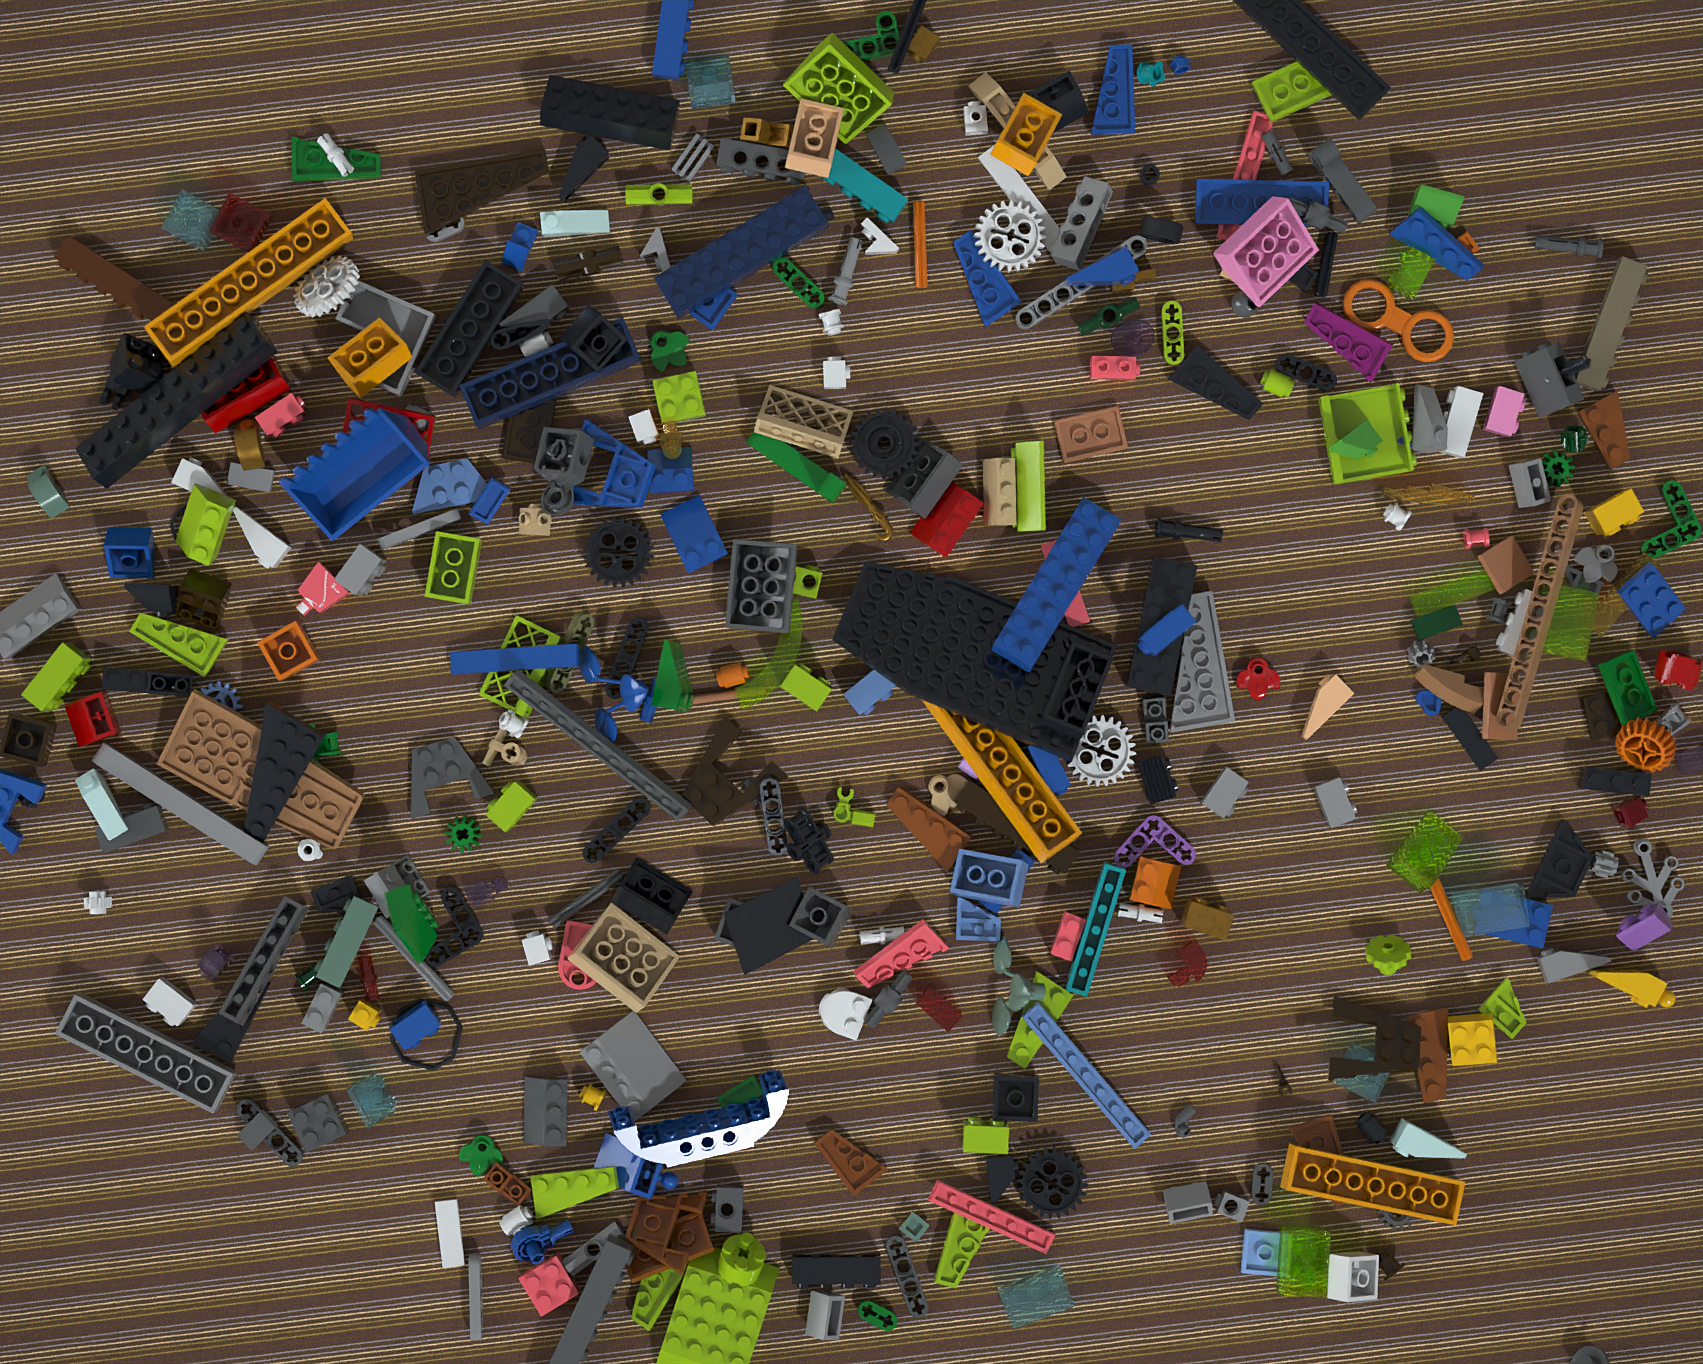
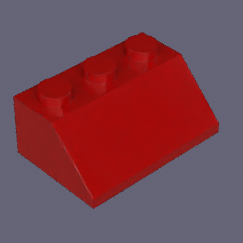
[909,482,984,559]

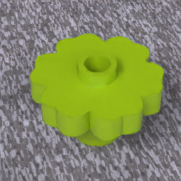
[1365,935,1411,975]

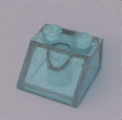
[686,55,736,109]
[346,1072,397,1128]

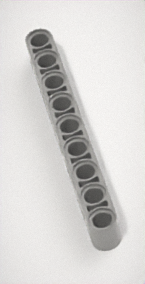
[92,741,269,865]

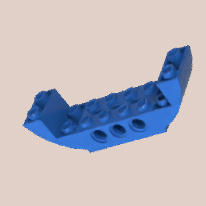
[608,1070,789,1167]

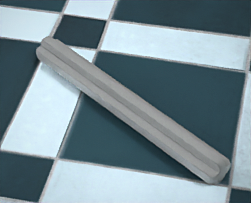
[373,915,454,1001]

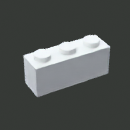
[1439,386,1483,458]
[1496,589,1544,660]

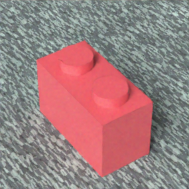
[1049,911,1087,961]

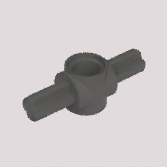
[1289,198,1348,233]
[864,971,912,1028]

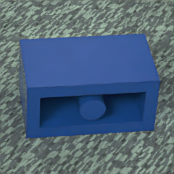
[389,999,441,1051]

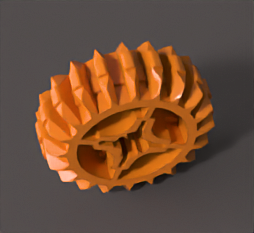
[1615,717,1676,773]

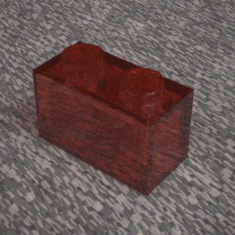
[915,984,963,1032]

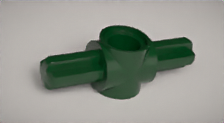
[1078,297,1140,336]

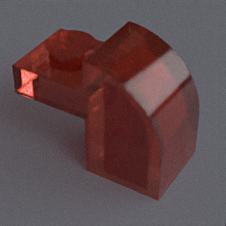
[1167,939,1207,987]

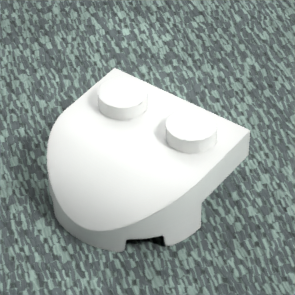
[819,988,872,1040]

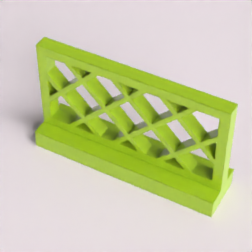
[478,615,563,718]

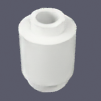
[519,331,553,357]
[499,1205,534,1236]

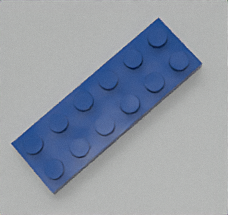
[1195,179,1329,226]

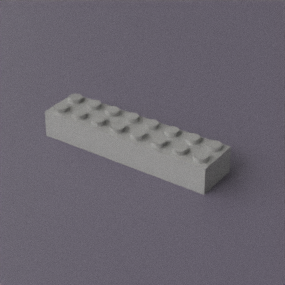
[55,992,238,1114]

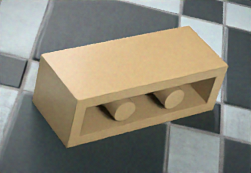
[983,458,1017,526]

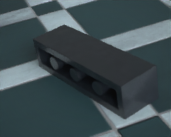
[792,1254,881,1288]

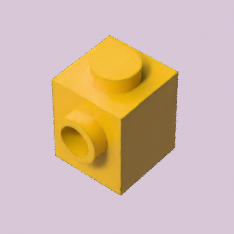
[348,998,382,1031]

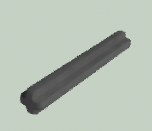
[549,869,624,928]

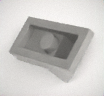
[640,228,671,272]

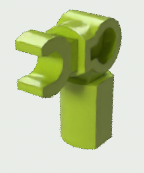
[834,787,876,827]

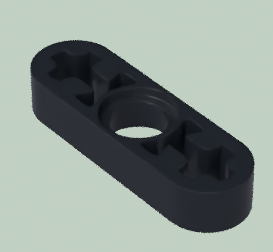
[1275,354,1337,391]

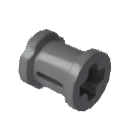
[1486,597,1511,624]

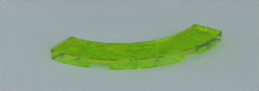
[735,598,802,710]

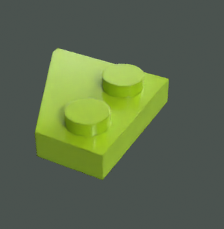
[1478,978,1527,1039]

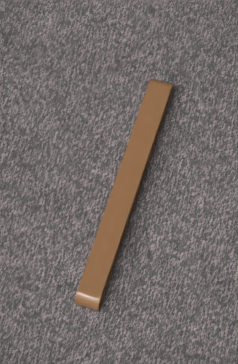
[1496,494,1583,731]

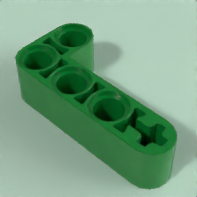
[843,11,899,62]

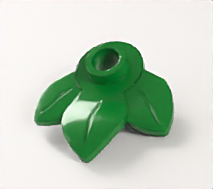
[650,330,690,372]
[459,1134,503,1176]

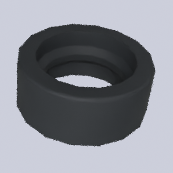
[1139,217,1183,244]

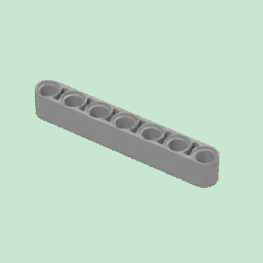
[1015,236,1147,330]

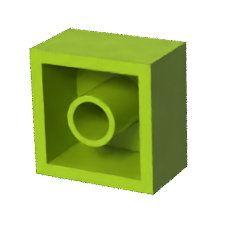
[652,371,706,426]
[780,663,832,711]
[485,780,539,832]
[962,1117,1009,1154]

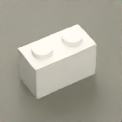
[143,977,198,1026]

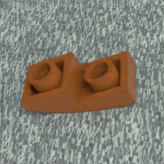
[483,1162,532,1206]

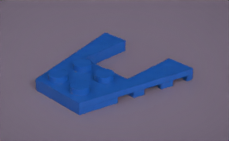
[558,419,656,508]

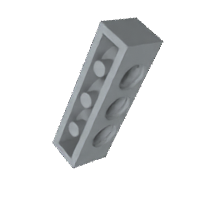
[1051,176,1113,271]

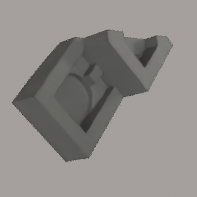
[1565,566,1604,603]

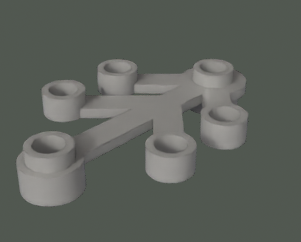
[1621,839,1685,918]

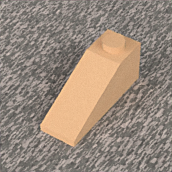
[1301,674,1354,740]

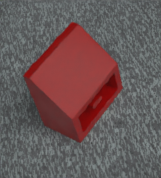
[64,691,121,748]

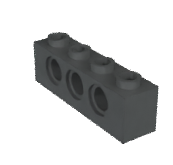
[716,138,805,185]

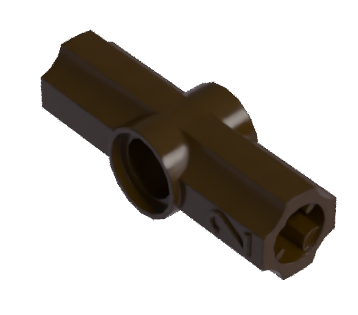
[555,245,624,281]

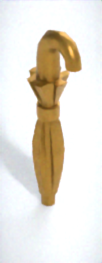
[843,474,894,542]

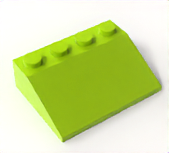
[783,33,895,145]

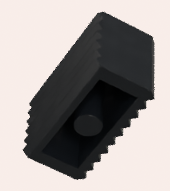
[1137,754,1179,804]

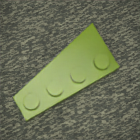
[1007,971,1073,1069]
[530,1166,619,1220]
[934,1206,1000,1288]

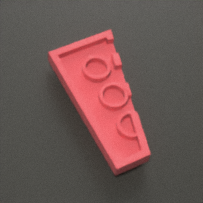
[853,919,950,988]

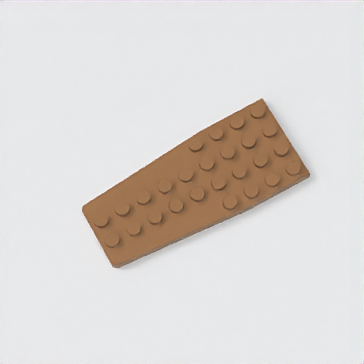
[157,689,365,849]

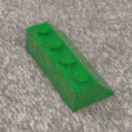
[384,884,439,964]

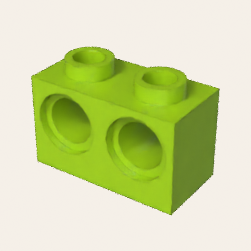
[793,562,823,599]

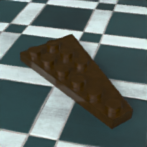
[414,149,549,237]

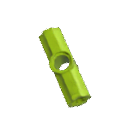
[625,183,693,206]

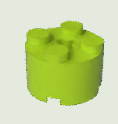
[717,1232,766,1286]

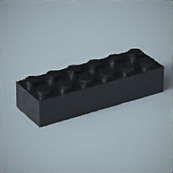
[540,75,680,151]
[414,260,525,398]
[1125,556,1198,696]

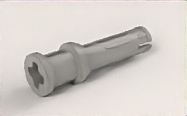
[828,237,863,306]

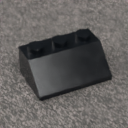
[610,857,693,935]

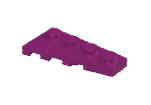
[1304,301,1393,383]

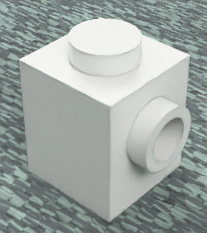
[823,357,850,389]
[522,930,553,966]

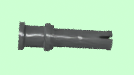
[1534,235,1604,258]

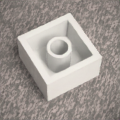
[1327,1251,1379,1302]

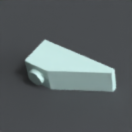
[540,210,610,238]
[75,768,128,841]

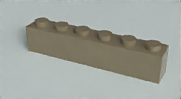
[1574,257,1648,392]

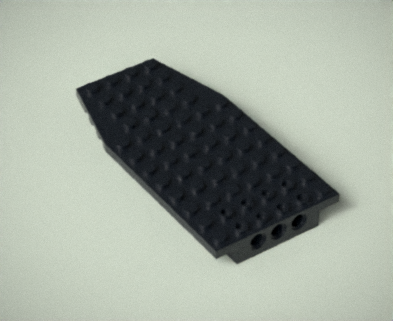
[832,562,1117,762]

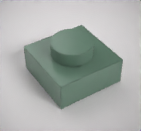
[899,1211,930,1242]

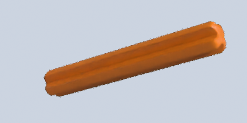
[913,201,928,289]
[1428,878,1473,961]

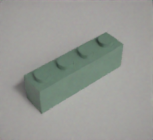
[314,896,379,988]

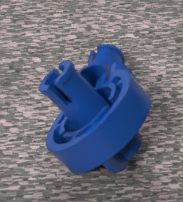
[510,1219,573,1264]

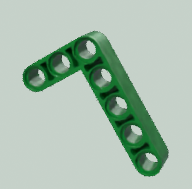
[746,431,847,504]

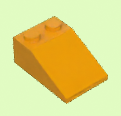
[990,93,1062,176]

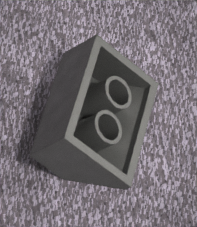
[884,437,963,519]
[524,1076,569,1146]

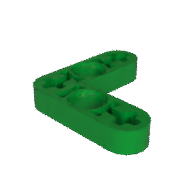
[1640,480,1702,559]

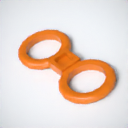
[1343,279,1454,362]

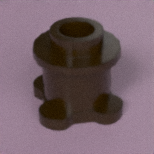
[1379,1252,1405,1281]

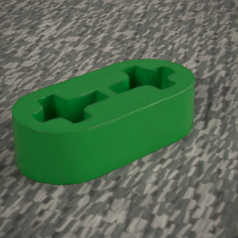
[858,1299,897,1331]

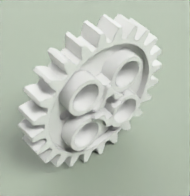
[974,200,1046,273]
[293,256,360,317]
[1067,715,1136,787]

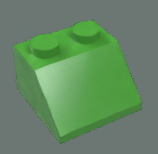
[1408,184,1464,229]

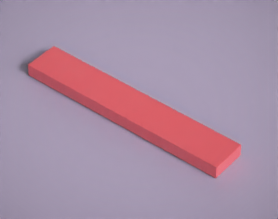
[1216,110,1273,241]
[928,1180,1056,1254]

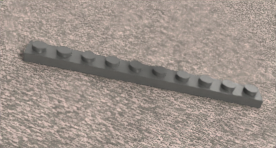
[504,669,692,821]

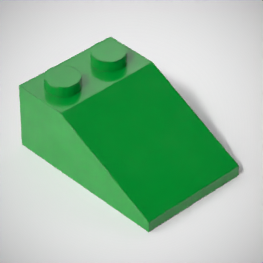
[651,640,694,712]

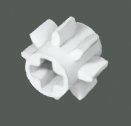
[84,891,112,914]

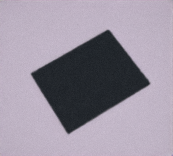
[724,877,813,975]

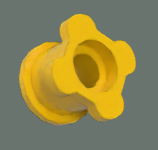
[579,1083,606,1111]

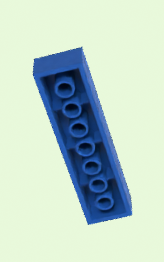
[991,497,1122,673]

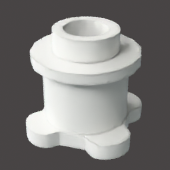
[819,309,844,336]
[1383,502,1412,530]
[499,710,529,738]
[298,839,323,861]

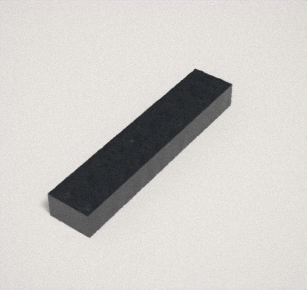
[75,311,278,489]

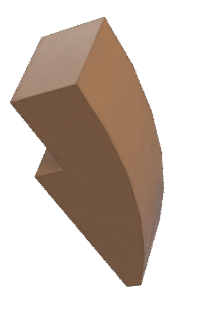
[1415,664,1484,714]

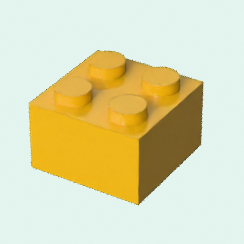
[1584,489,1644,536]
[1448,1013,1497,1066]

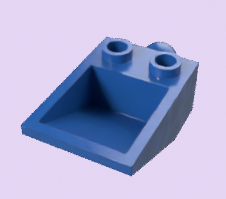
[594,1132,679,1199]

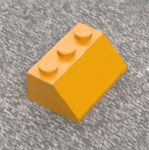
[328,317,412,398]

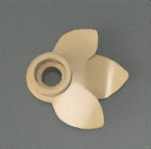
[928,774,966,816]

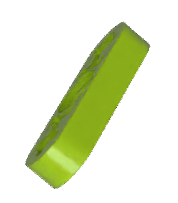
[1161,301,1184,366]

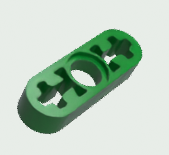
[773,257,824,309]

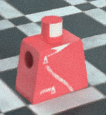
[296,562,351,616]

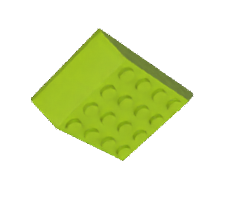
[656,1246,780,1364]

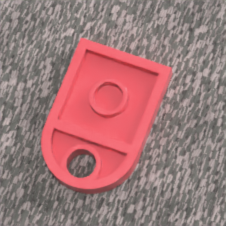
[558,920,596,990]

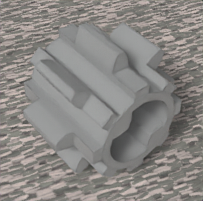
[1407,639,1435,668]
[1591,850,1619,878]

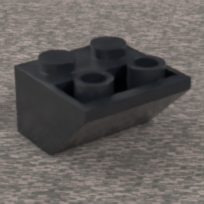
[1030,71,1090,134]
[110,332,163,394]

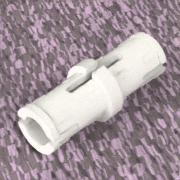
[317,133,354,177]
[1117,902,1164,924]
[859,926,904,945]

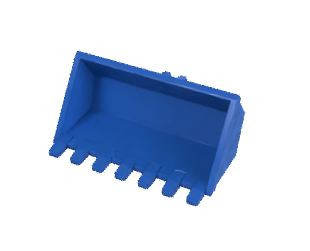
[279,408,430,541]

